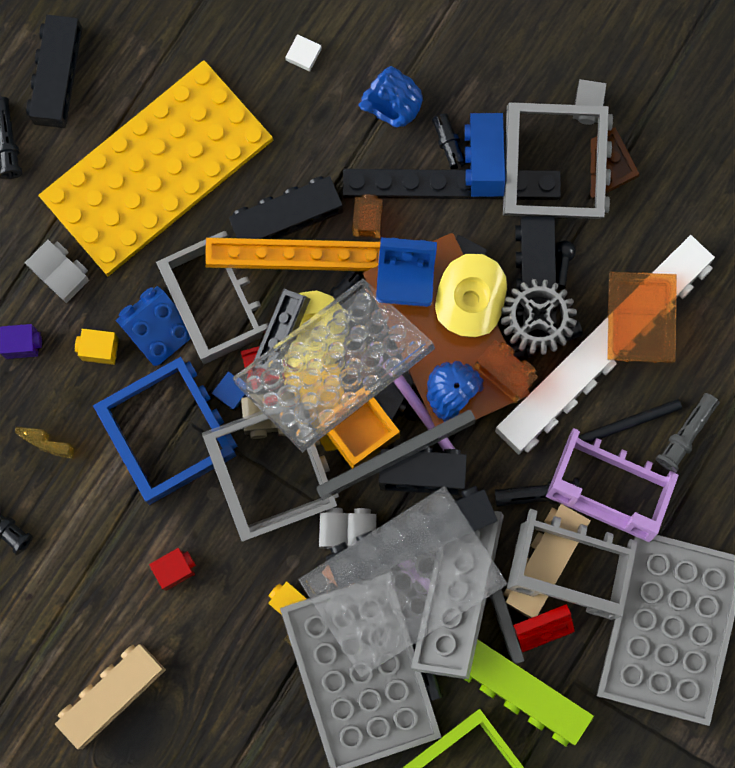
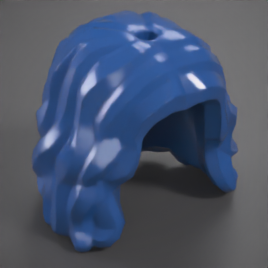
[359,66,423,127]
[426,361,484,422]

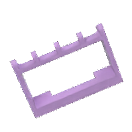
[546,428,679,542]

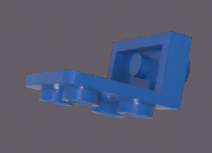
[376,237,437,307]
[115,286,191,366]

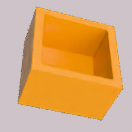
[320,387,400,469]

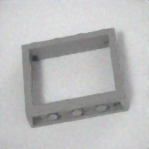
[503,103,613,219]
[202,398,339,541]

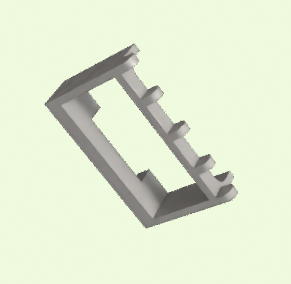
[156,231,269,364]
[507,509,637,620]

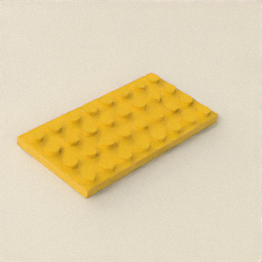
[38,60,273,277]

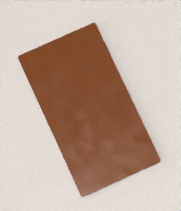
[363,233,530,427]

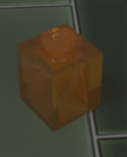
[352,194,383,238]

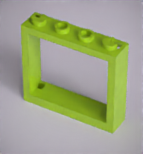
[402,709,524,768]

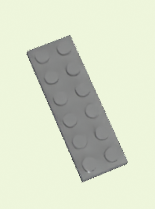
[411,511,504,680]

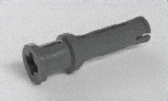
[656,393,720,473]

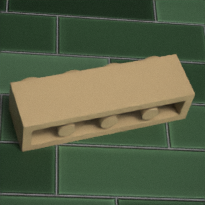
[503,504,591,619]
[55,644,166,749]

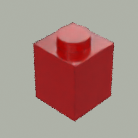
[149,548,196,591]

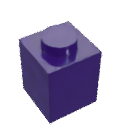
[0,324,42,359]

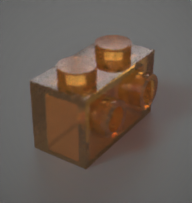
[474,340,538,403]

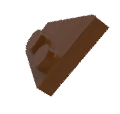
[590,127,640,200]

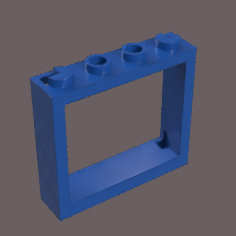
[93,357,238,505]

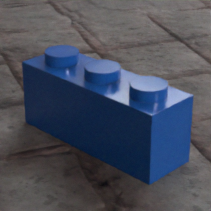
[464,113,505,197]

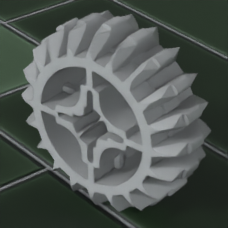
[501,279,577,355]

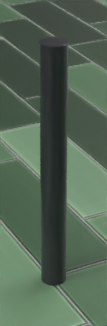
[578,399,682,443]

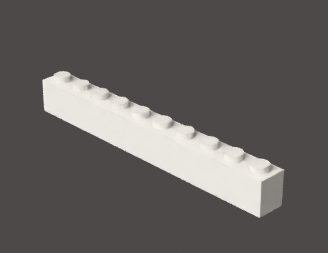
[495,235,715,455]

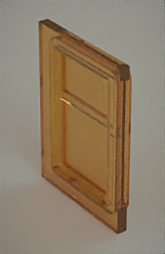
[607,272,677,363]

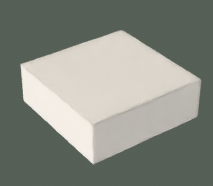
[285,35,322,71]

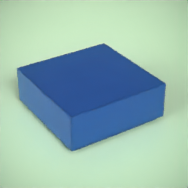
[212,372,251,411]

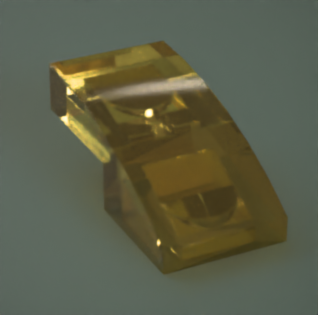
[15,427,74,459]

